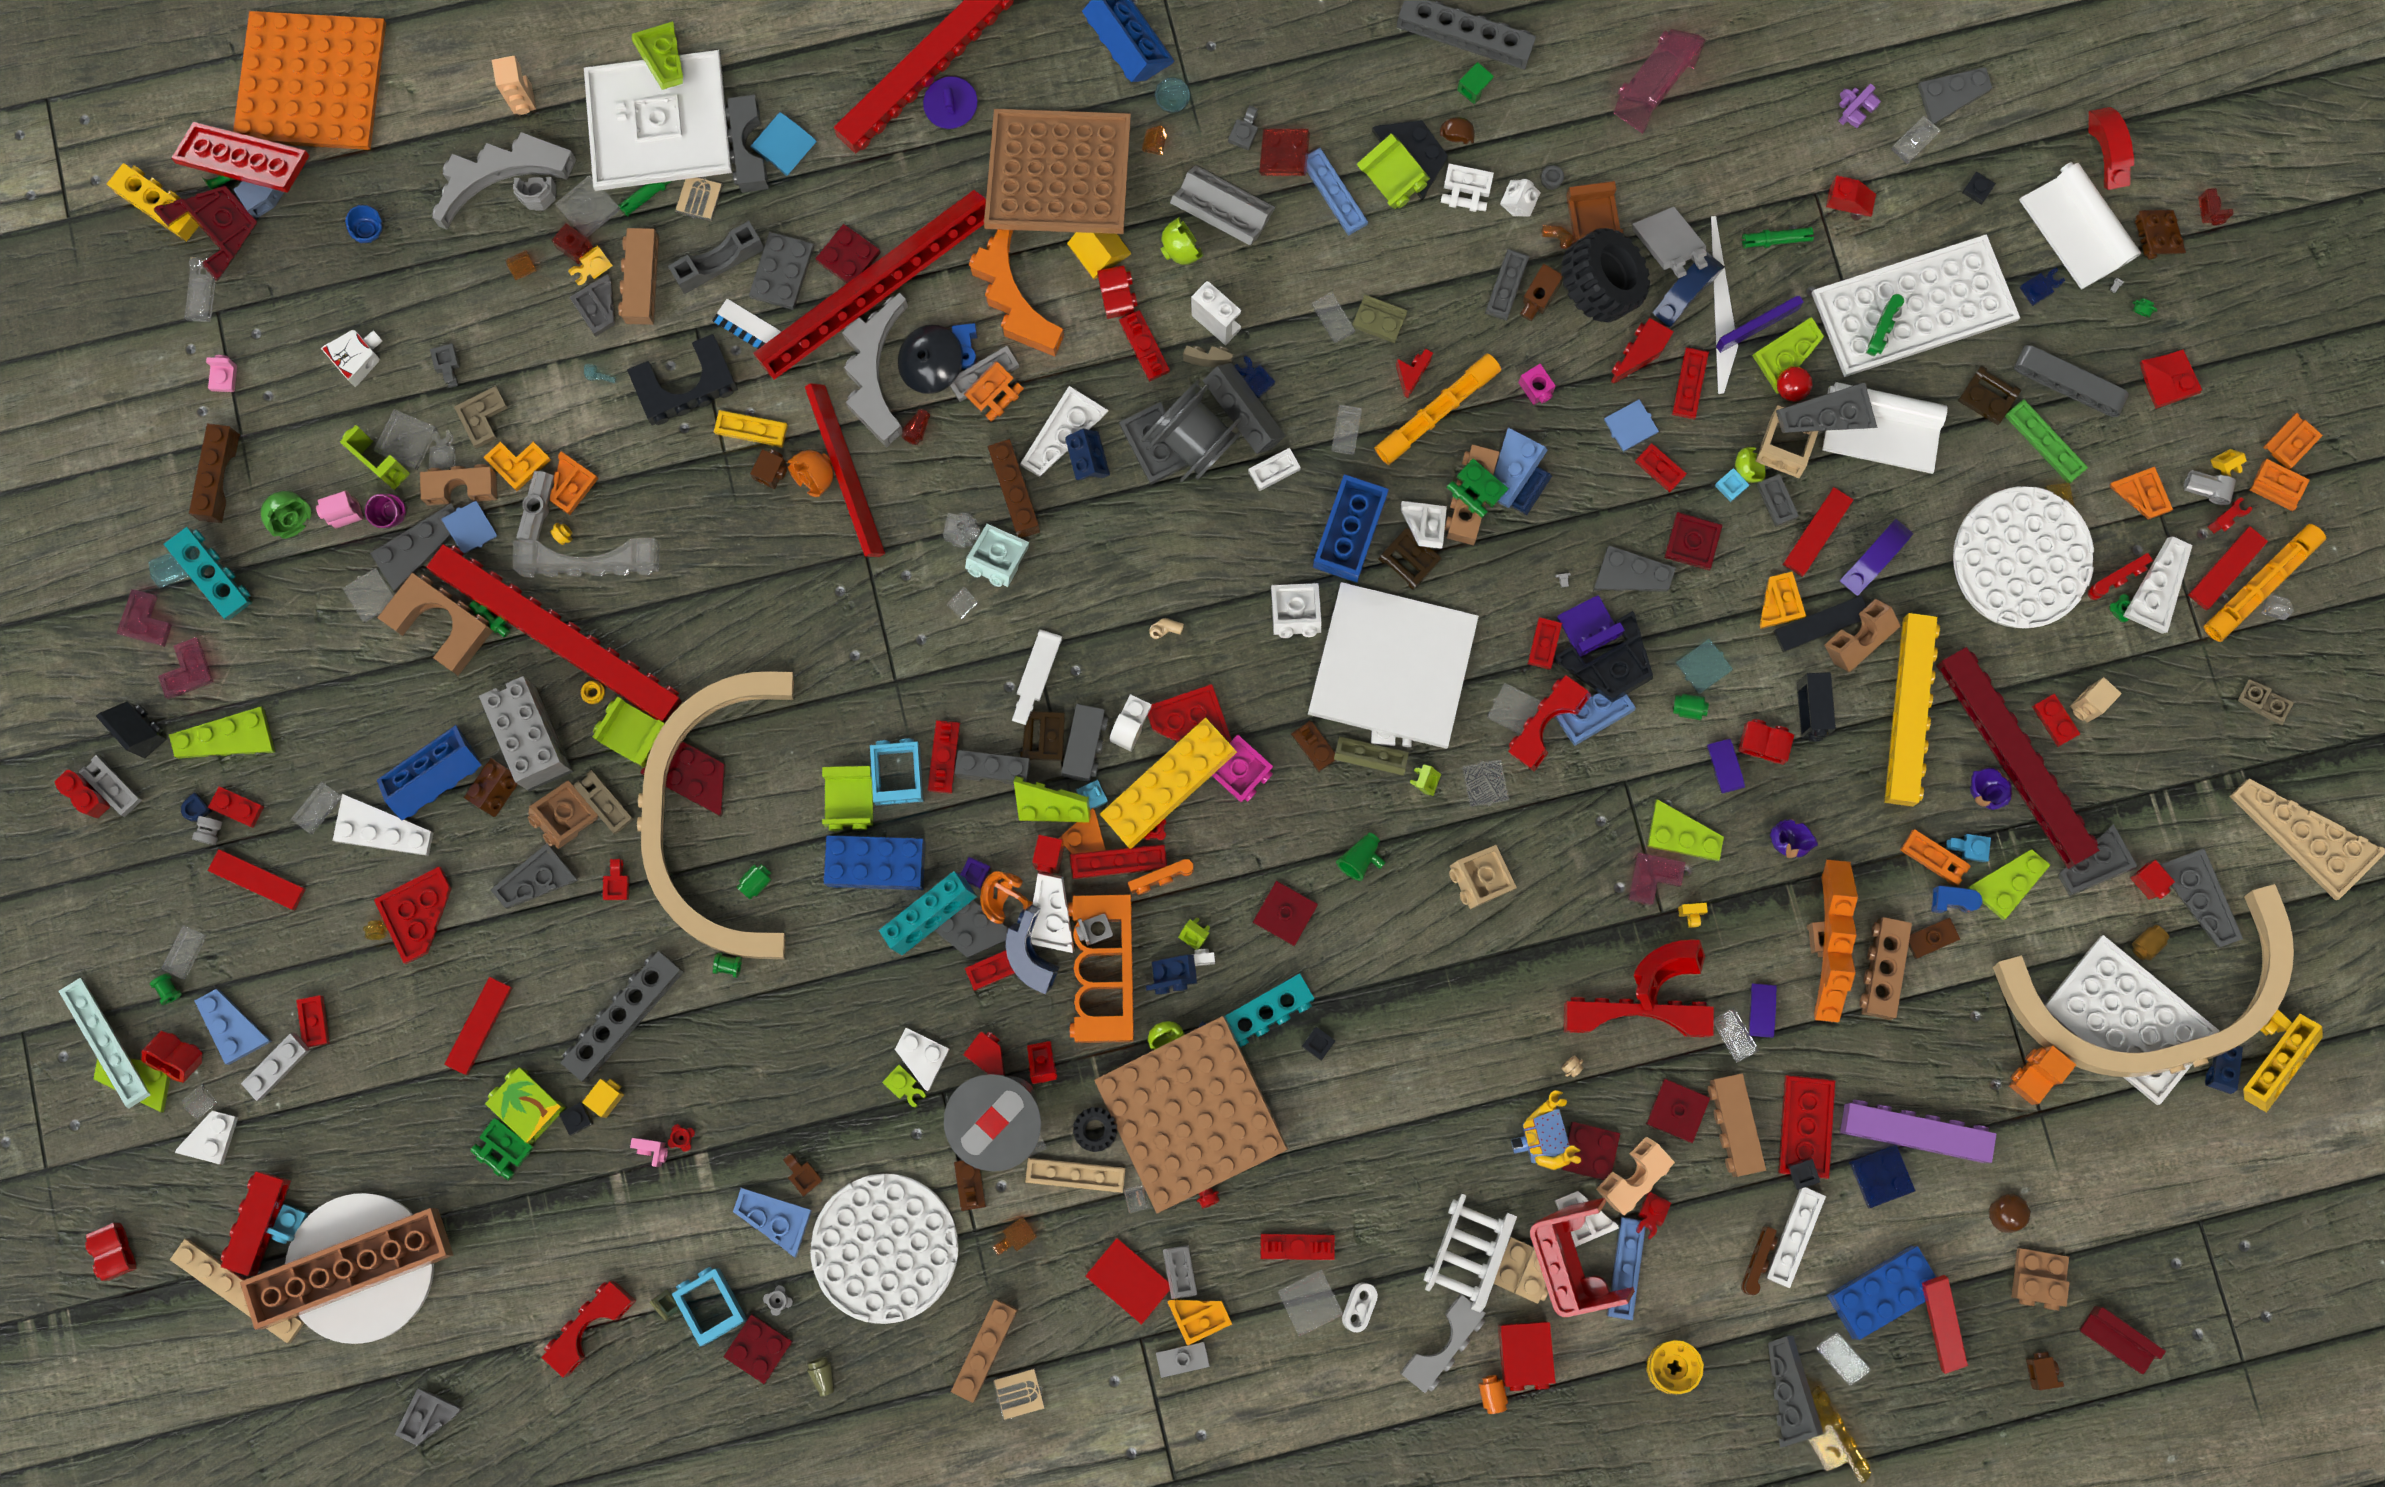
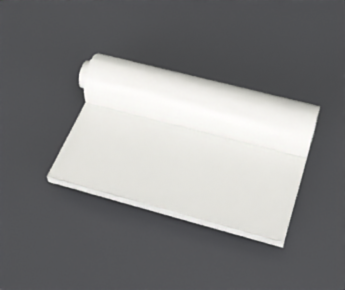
[2019,162,2141,290]
[1822,382,1947,474]

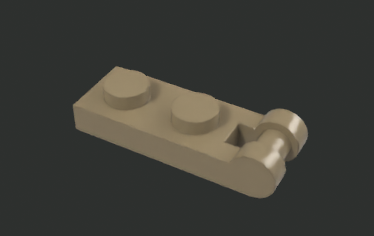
[573,769,634,835]

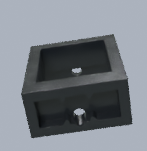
[1796,672,1836,742]

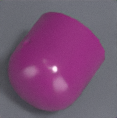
[365,494,406,528]

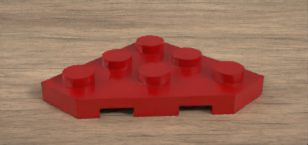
[1147,684,1232,744]
[374,867,452,964]

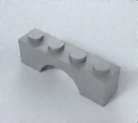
[1400,1294,1486,1393]

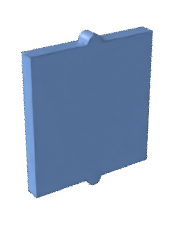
[1604,399,1659,452]
[441,501,497,555]

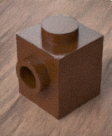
[750,449,788,489]

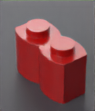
[1097,265,1137,319]
[1738,719,1795,765]
[54,770,110,819]
[141,1031,203,1083]
[85,1223,137,1281]

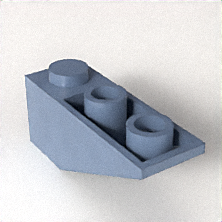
[233,181,284,219]

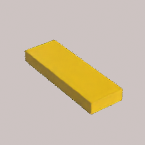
[714,410,788,448]

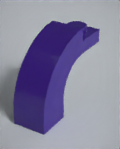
[1840,518,1913,596]

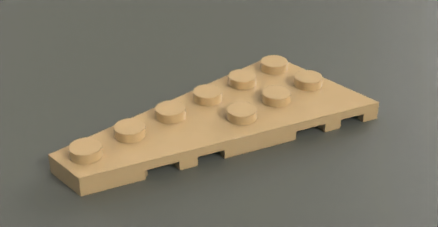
[2229,779,2385,900]

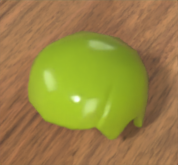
[1735,447,1766,483]
[1148,1021,1185,1050]

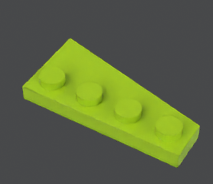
[169,707,275,759]

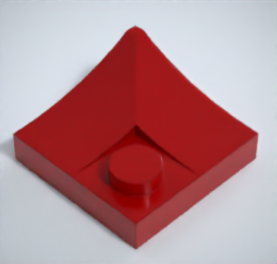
[2140,349,2202,409]

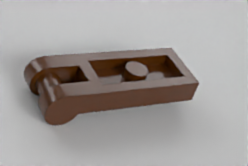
[1741,1227,1778,1295]

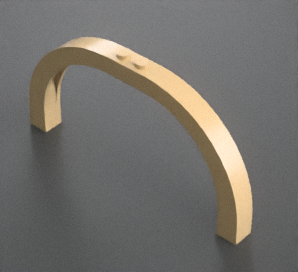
[637,672,794,959]
[1993,884,2294,1077]

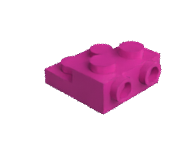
[1212,735,1273,803]

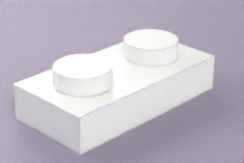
[1248,448,1301,491]

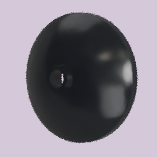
[898,325,963,394]

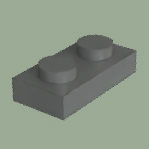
[1757,474,1799,527]

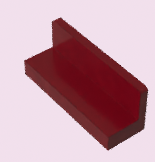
[2079,1306,2166,1374]

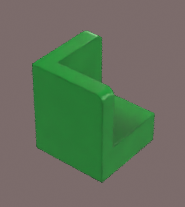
[1457,62,1494,105]

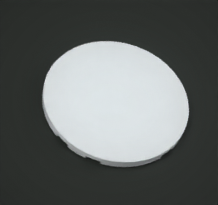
[1953,486,2094,628]
[810,1174,959,1324]
[285,1193,434,1344]

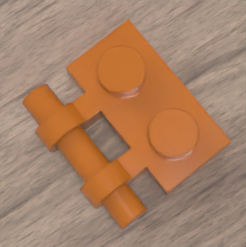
[964,361,1024,422]

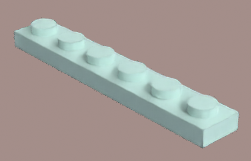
[59,978,151,1109]

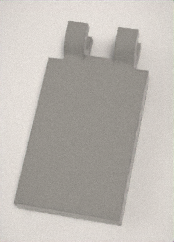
[1632,207,1708,278]

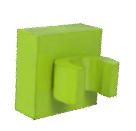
[1410,765,1441,796]
[1178,918,1210,950]

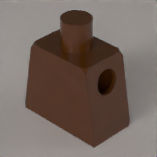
[1520,263,1563,321]

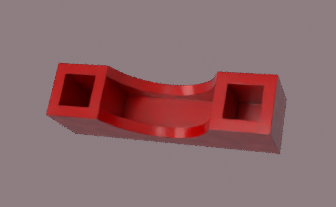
[1508,675,1591,772]
[541,1281,636,1378]

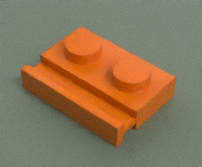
[2263,413,2323,470]
[2250,459,2309,511]

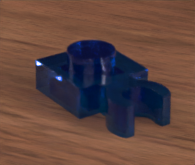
[2020,268,2065,306]
[1235,356,1275,399]

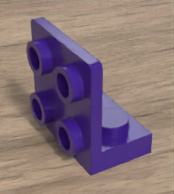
[1557,596,1625,657]

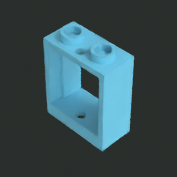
[870,738,924,806]
[672,1267,747,1347]

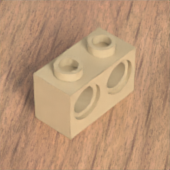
[2069,677,2122,723]

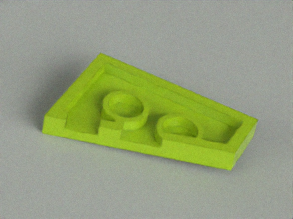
[1752,317,1824,394]
[1014,776,1091,822]
[1647,799,1724,861]
[1965,849,2050,920]
[93,1058,170,1113]

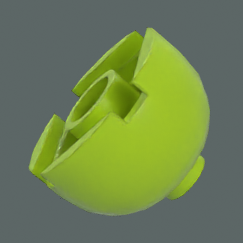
[1160,217,1204,265]

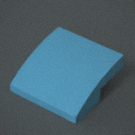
[750,112,817,176]

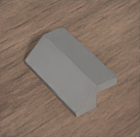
[1170,165,1275,245]

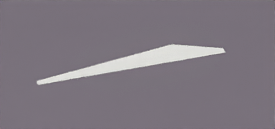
[1711,216,1738,394]

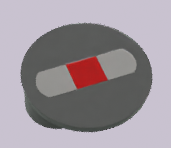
[944,1074,1041,1171]

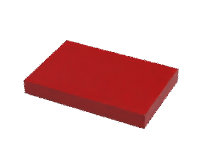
[1085,1238,1170,1325]

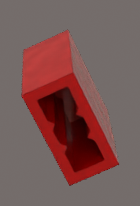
[1498,1321,1556,1391]

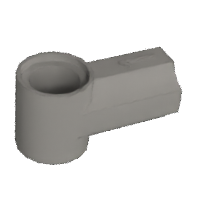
[2184,470,2236,505]

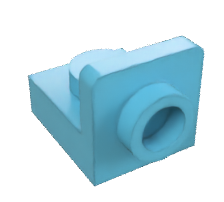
[267,1204,309,1244]

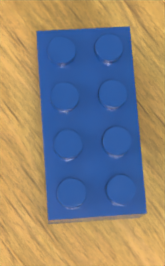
[1313,474,1389,582]
[824,836,926,890]
[1827,1246,1936,1340]

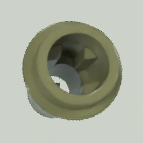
[807,1357,834,1397]

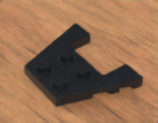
[1554,611,1653,703]

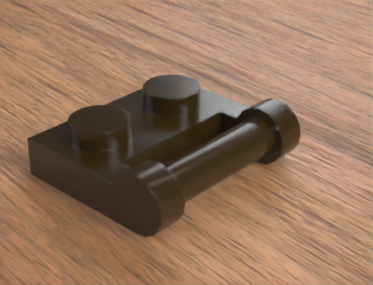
[1958,365,2022,425]
[1378,528,1442,590]
[1020,711,1065,761]

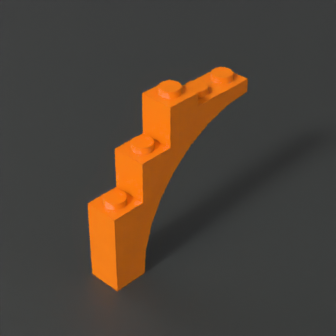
[969,229,1064,357]
[1814,859,1858,1022]

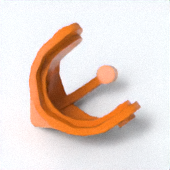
[980,871,1033,924]

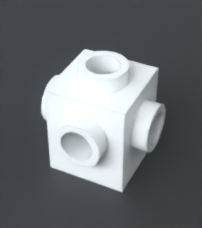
[1500,179,1541,216]

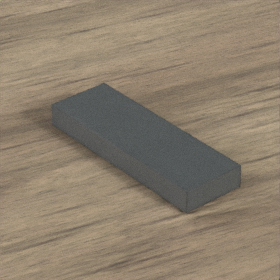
[1485,249,1529,321]

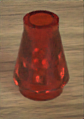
[901,409,931,445]

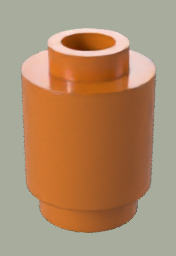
[1478,1375,1508,1414]

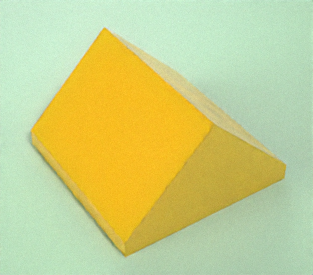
[1067,232,1131,280]

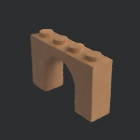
[377,573,492,676]

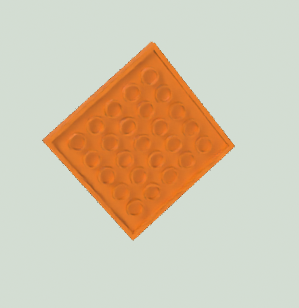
[233,11,386,150]

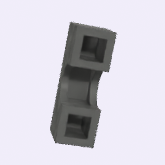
[955,750,1031,785]

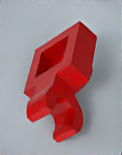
[2208,497,2252,534]
[603,859,629,901]

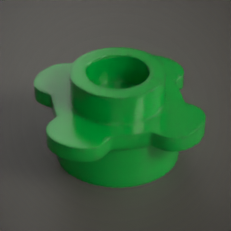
[2133,298,2158,318]
[2109,594,2131,622]

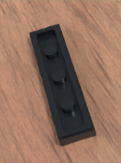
[1773,595,1867,653]

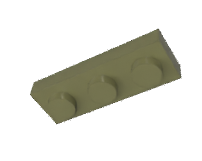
[1334,736,1409,776]

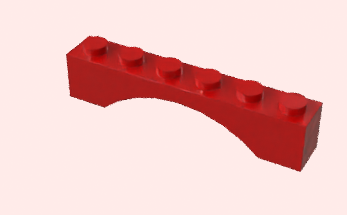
[1564,997,1714,1038]

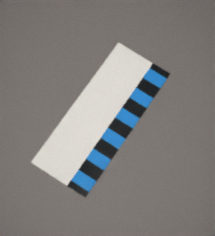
[712,299,781,349]

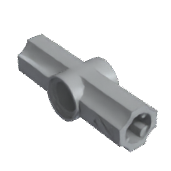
[516,471,554,544]

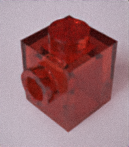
[552,223,592,264]

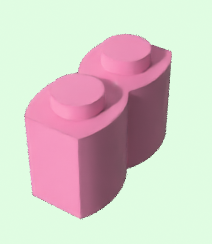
[316,490,364,529]

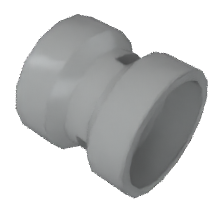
[192,816,223,845]

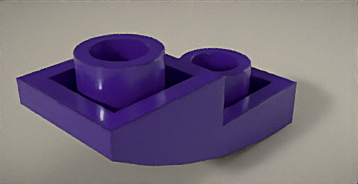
[1707,739,1745,794]
[1749,983,1777,1038]

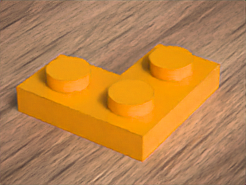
[483,442,551,491]

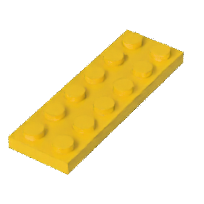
[1100,718,1237,849]

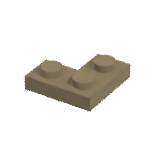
[454,386,508,449]

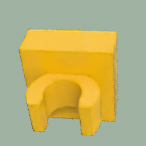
[2210,449,2247,477]
[1678,903,1708,928]
[2260,1009,2292,1036]

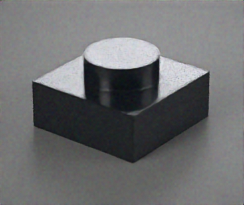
[1962,171,1996,205]
[1302,1027,1335,1061]
[559,1102,593,1136]
[1787,1157,1821,1190]

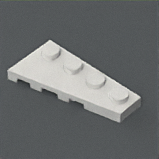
[1020,386,1108,477]
[2123,537,2192,633]

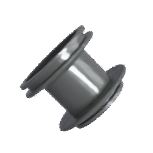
[1141,379,1243,482]

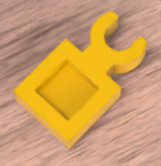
[568,245,613,285]

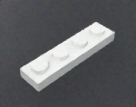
[1765,1187,1826,1288]

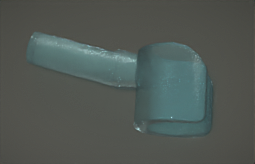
[584,364,616,384]

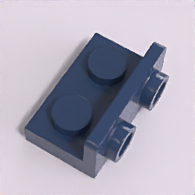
[1065,429,1110,480]
[1146,955,1197,995]

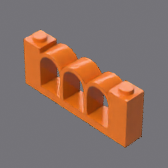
[1068,895,1134,1043]

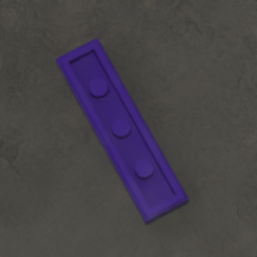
[1716,295,1804,353]

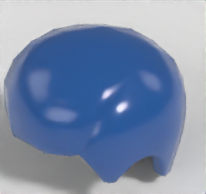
[345,205,383,243]

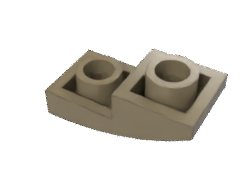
[1183,346,1233,367]
[2238,679,2294,725]

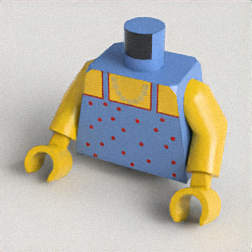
[1511,1090,1581,1170]

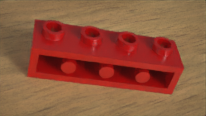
[221,1171,291,1276]

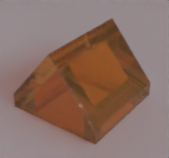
[1142,125,1167,155]
[506,250,537,280]

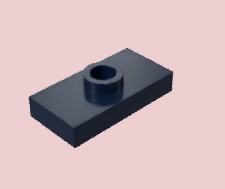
[1510,467,1552,515]

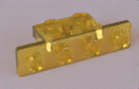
[1808,1386,1871,1484]

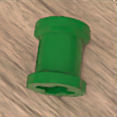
[713,953,742,978]
[150,973,182,1005]

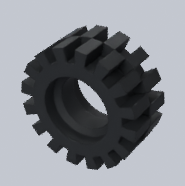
[1073,1107,1117,1152]

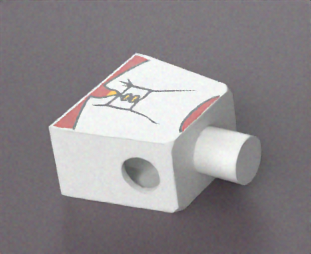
[321,330,383,387]

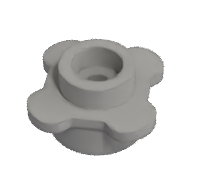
[763,1286,793,1316]

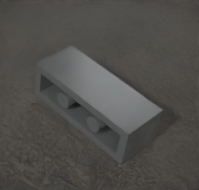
[1061,704,1109,783]

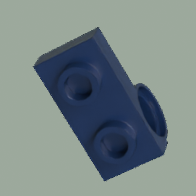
[2205,1046,2243,1094]

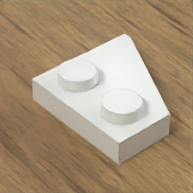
[1401,501,1447,549]
[895,1028,950,1091]
[175,1111,238,1165]
[1555,1191,1619,1247]

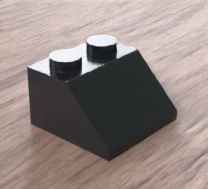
[96,701,167,758]

